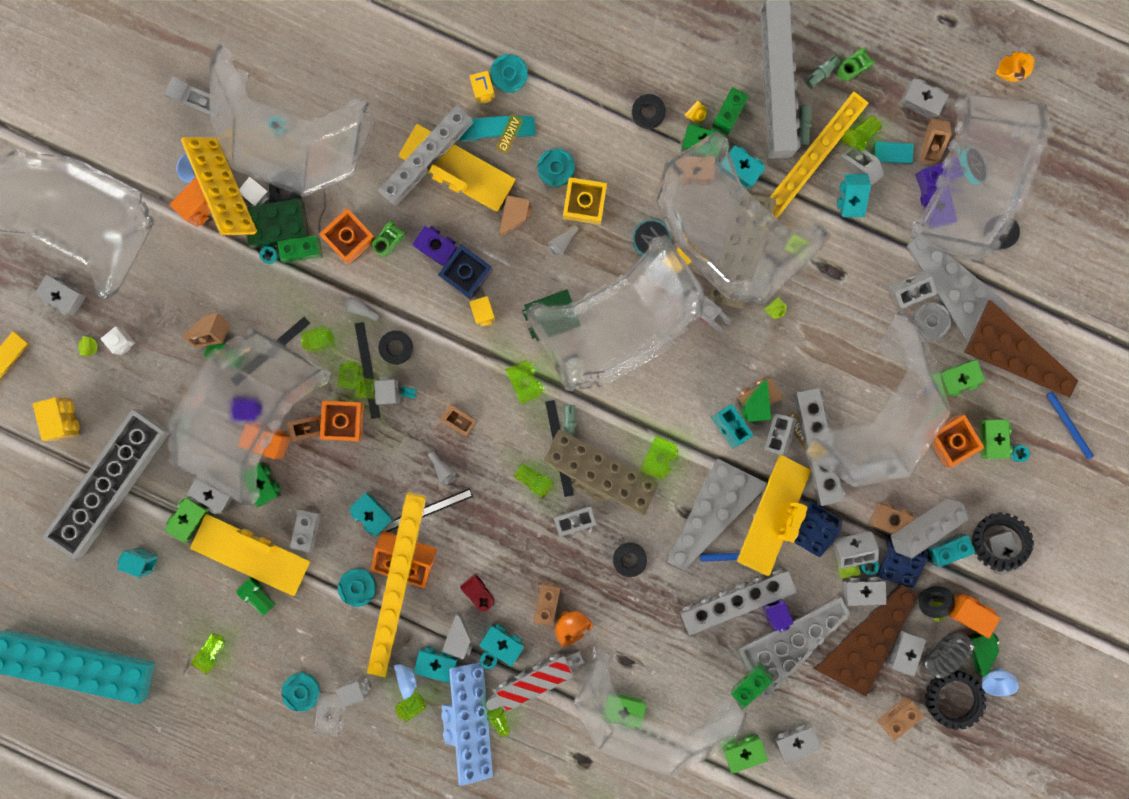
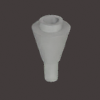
[548,224,579,256]
[344,295,380,321]
[428,451,456,485]

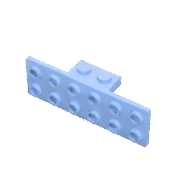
[441,662,493,786]

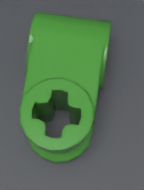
[837,47,876,81]
[372,220,407,257]

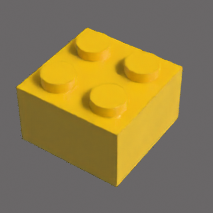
[563,177,607,225]
[32,397,80,441]

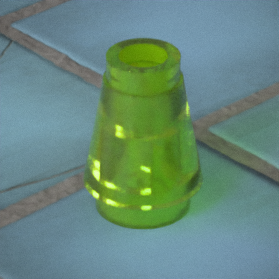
[487,707,510,737]

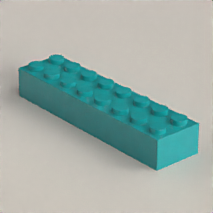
[0,629,155,705]

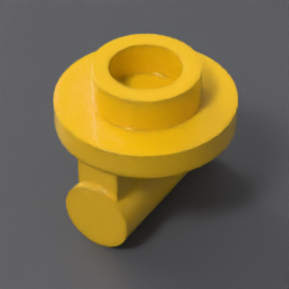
[684,101,707,123]

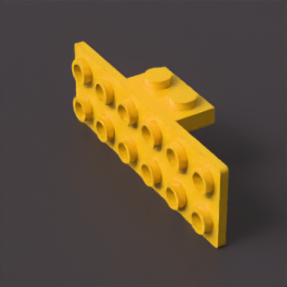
[398,124,516,212]
[181,137,257,235]
[737,455,811,576]
[190,514,310,596]

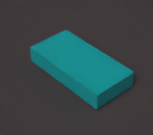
[873,142,914,164]

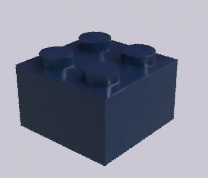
[438,244,493,300]

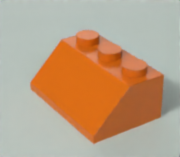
[371,530,437,589]

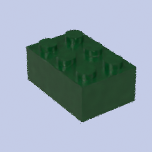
[247,198,310,249]

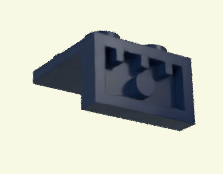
[794,500,842,557]
[877,535,928,588]

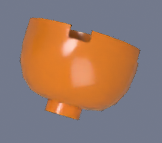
[554,611,593,648]

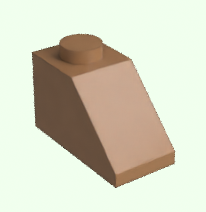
[919,118,952,165]
[499,195,533,237]
[182,313,230,349]

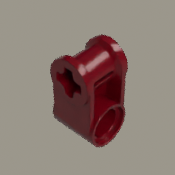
[460,574,495,611]

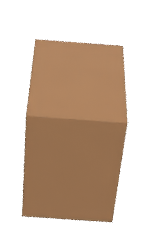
[440,404,477,436]
[287,415,321,442]

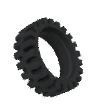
[972,512,1034,572]
[925,670,987,730]

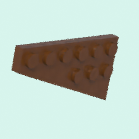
[964,300,1078,398]
[814,584,919,696]

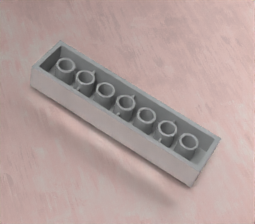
[760,0,801,160]
[42,409,171,560]

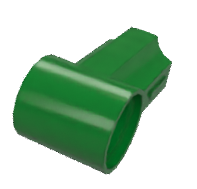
[236,577,276,616]

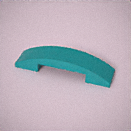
[460,116,536,142]

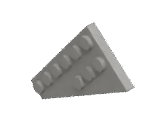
[906,231,1008,345]
[667,459,768,570]
[738,596,850,701]

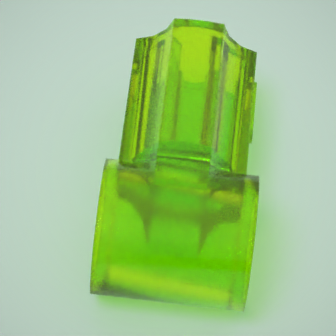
[842,115,882,151]
[513,463,554,499]
[190,633,227,675]

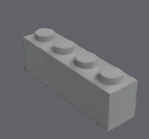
[891,498,968,558]

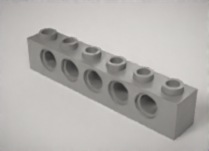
[378,105,473,207]
[793,388,845,506]
[679,567,797,636]

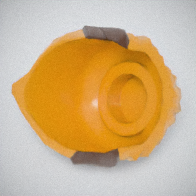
[996,51,1035,82]

